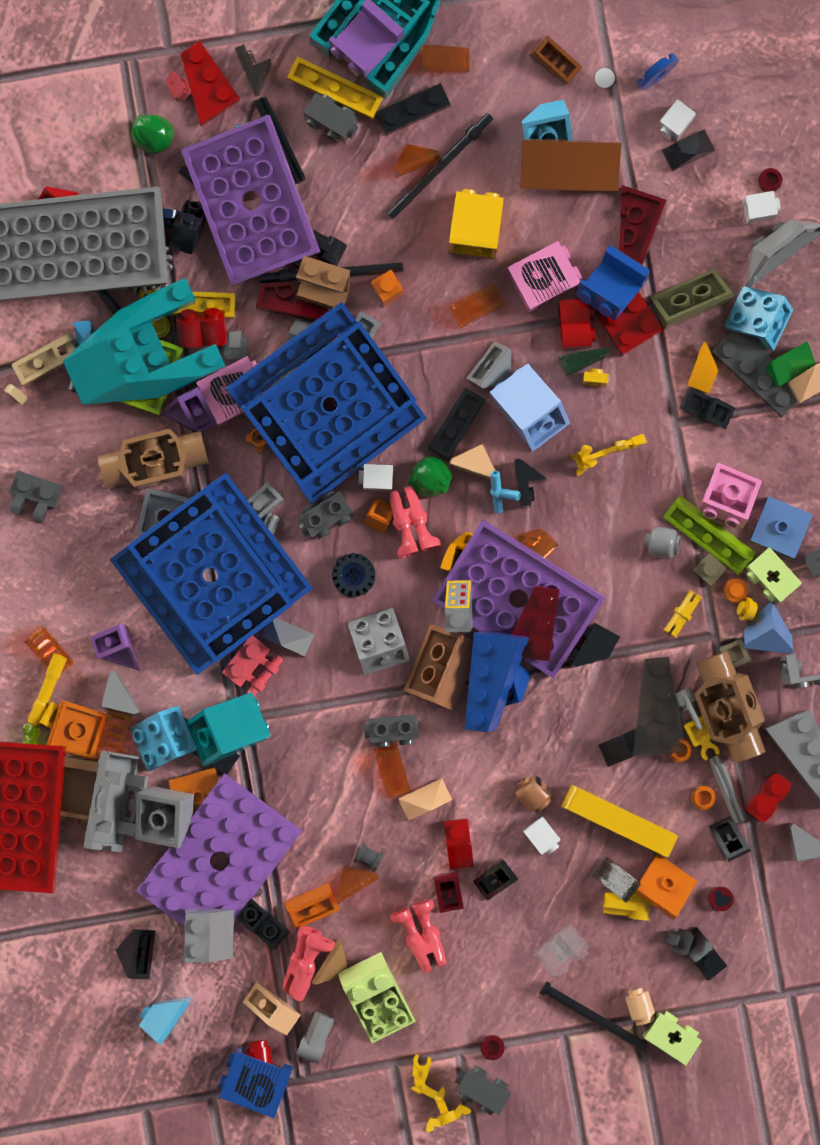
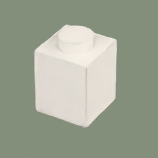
[658,99,696,141]
[742,191,781,224]
[359,464,393,492]
[523,816,561,855]

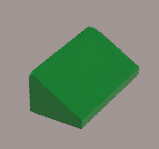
[765,341,816,388]

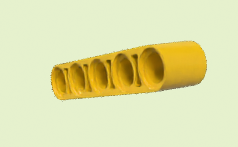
[561,785,679,858]

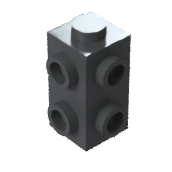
[303,93,358,143]
[298,491,353,540]
[364,714,419,747]
[454,1065,511,1115]

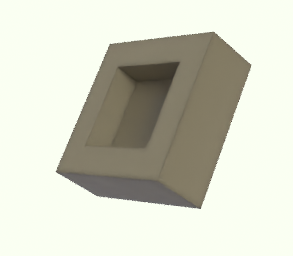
[692,553,727,587]
[718,639,751,668]

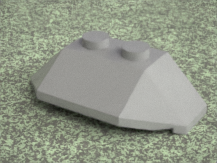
[746,219,820,288]

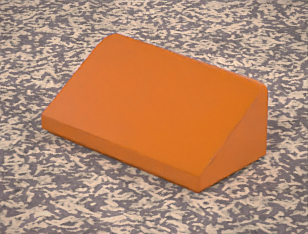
[285,883,340,929]

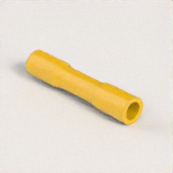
[27,653,67,726]

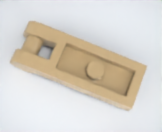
[11,334,76,386]

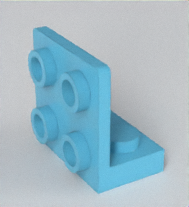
[724,286,793,351]
[130,706,197,772]

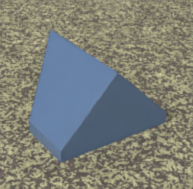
[744,602,793,654]

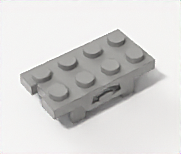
[83,750,148,852]

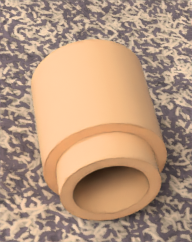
[625,987,655,1026]

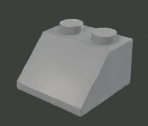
[135,786,194,848]
[184,909,234,963]

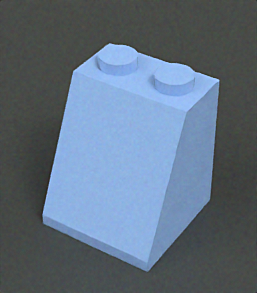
[490,364,570,452]

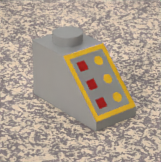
[445,580,473,632]

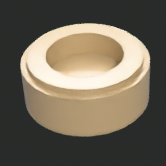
[3,384,27,405]

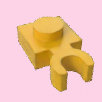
[682,716,720,761]

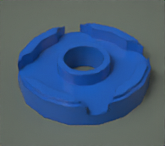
[637,53,679,91]

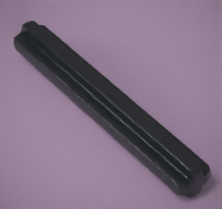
[255,97,305,184]

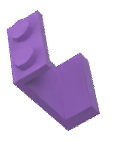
[329,0,404,78]

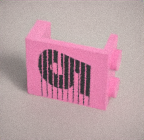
[507,241,582,313]
[196,356,269,428]

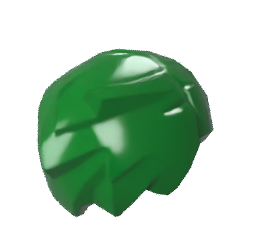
[131,114,175,154]
[409,457,452,498]

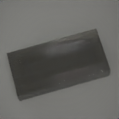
[592,857,641,903]

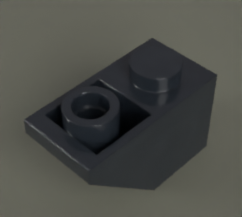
[169,200,206,255]
[569,623,620,668]

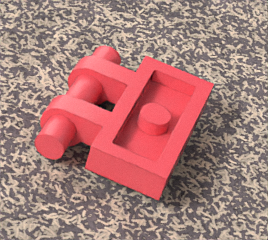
[222,636,283,697]

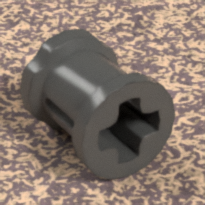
[353,843,384,873]

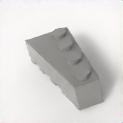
[762,710,820,804]

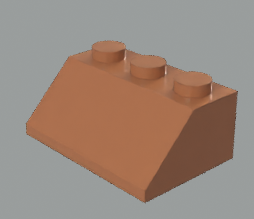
[403,624,473,711]

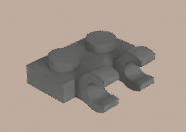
[9,470,63,522]

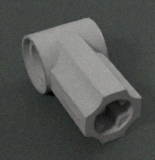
[296,1011,334,1064]

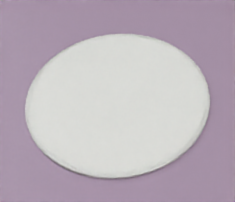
[595,68,615,88]

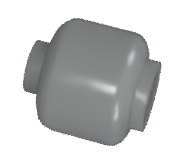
[644,527,681,560]

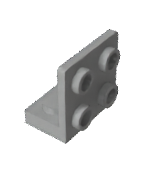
[348,608,410,675]
[778,654,820,689]

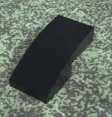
[679,387,735,429]

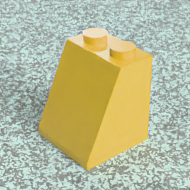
[448,189,504,259]

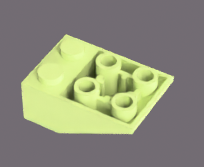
[337,952,416,1043]

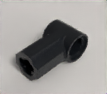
[312,229,347,266]

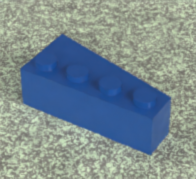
[465,631,529,733]

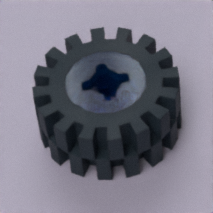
[332,553,376,597]

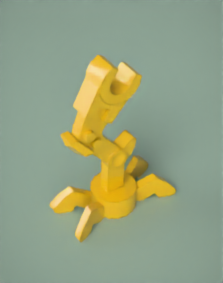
[569,434,647,476]
[411,1054,471,1132]

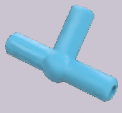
[490,471,521,513]

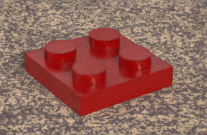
[597,292,663,356]

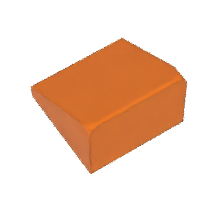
[364,497,393,534]

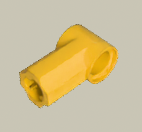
[603,892,651,921]

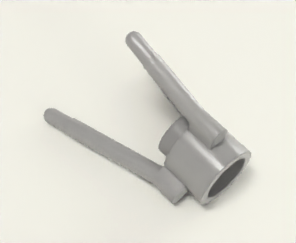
[672,688,702,739]

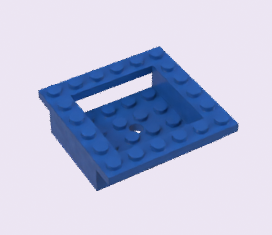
[225,302,427,504]
[109,473,313,675]

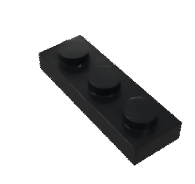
[376,83,451,136]

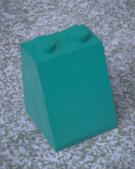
[186,692,271,767]

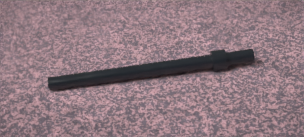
[387,113,493,219]
[260,262,403,283]

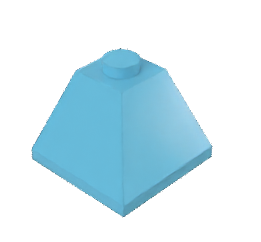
[522,100,573,140]
[139,996,193,1045]

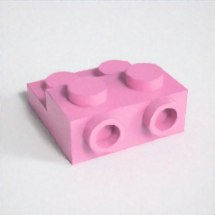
[698,463,762,529]

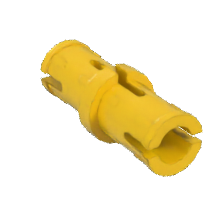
[663,590,702,638]

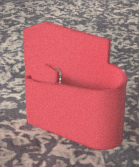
[166,71,191,101]

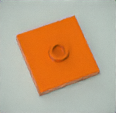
[46,700,108,760]
[168,768,219,814]
[633,853,697,920]

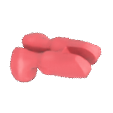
[389,485,441,559]
[390,899,447,974]
[282,926,335,1001]

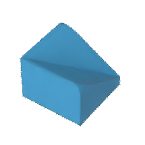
[72,321,94,347]

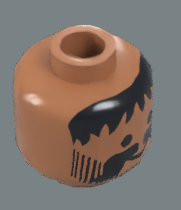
[515,776,551,812]

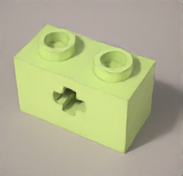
[745,547,802,604]
[643,1011,702,1065]

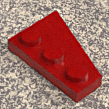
[180,41,240,127]

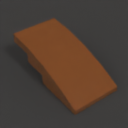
[520,139,622,191]

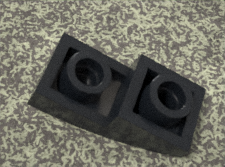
[236,899,290,950]

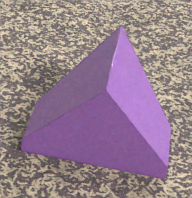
[160,387,217,432]
[90,624,140,671]

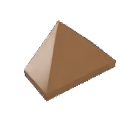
[312,939,348,985]

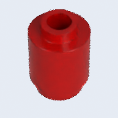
[246,1040,273,1065]

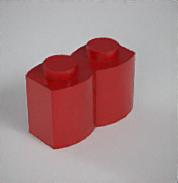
[558,299,596,350]
[176,308,228,348]
[745,773,791,823]

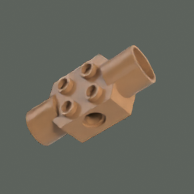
[98,429,209,490]
[695,651,766,763]

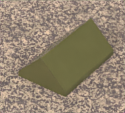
[649,269,733,330]

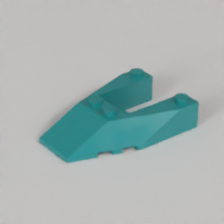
[309,0,441,99]
[63,278,225,405]

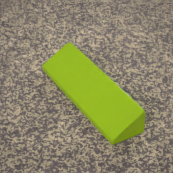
[662,495,756,575]

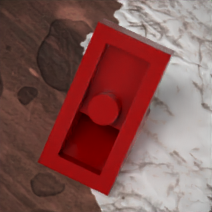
[444,818,474,870]

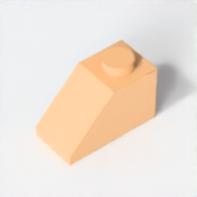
[243,982,301,1035]

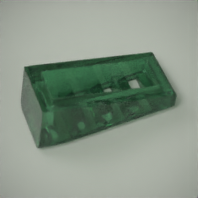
[558,347,610,377]

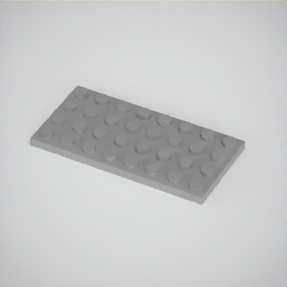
[0,187,168,301]

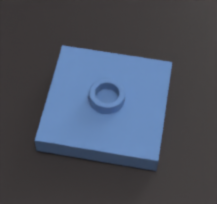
[749,496,813,559]

